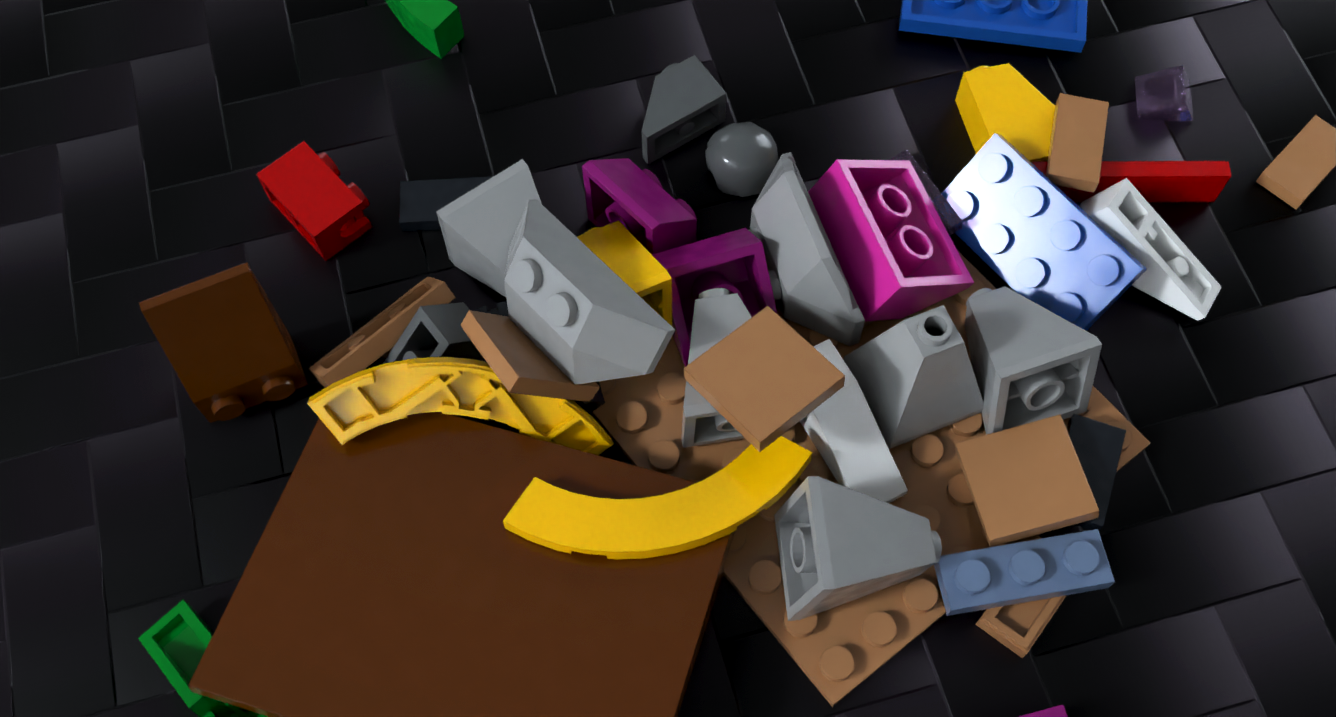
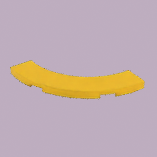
[307,357,614,455]
[503,436,813,560]

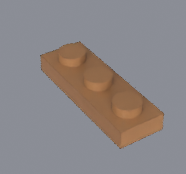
[309,276,456,387]

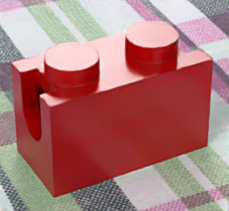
[256,141,372,261]

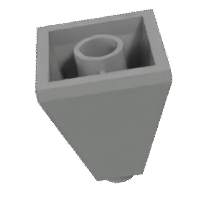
[436,159,542,297]
[964,286,1102,435]
[681,288,787,448]
[844,305,984,449]
[774,476,942,621]

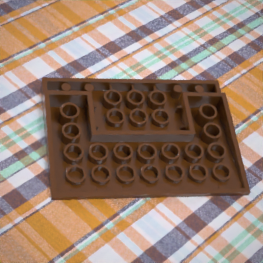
[188,412,736,717]

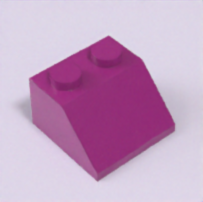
[582,158,697,254]
[652,228,777,367]

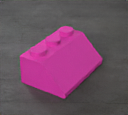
[808,159,974,322]

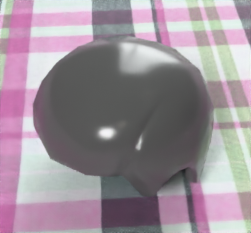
[705,122,779,197]

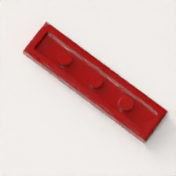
[1032,161,1232,203]

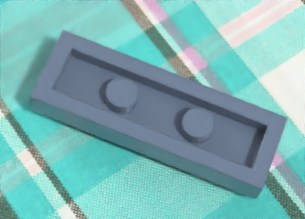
[934,529,1115,616]

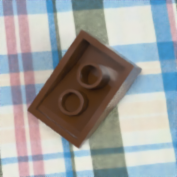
[139,262,308,423]

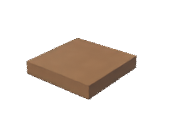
[684,306,845,452]
[461,310,600,402]
[955,414,1099,547]

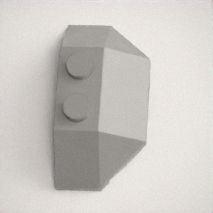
[749,152,865,346]
[504,199,675,385]

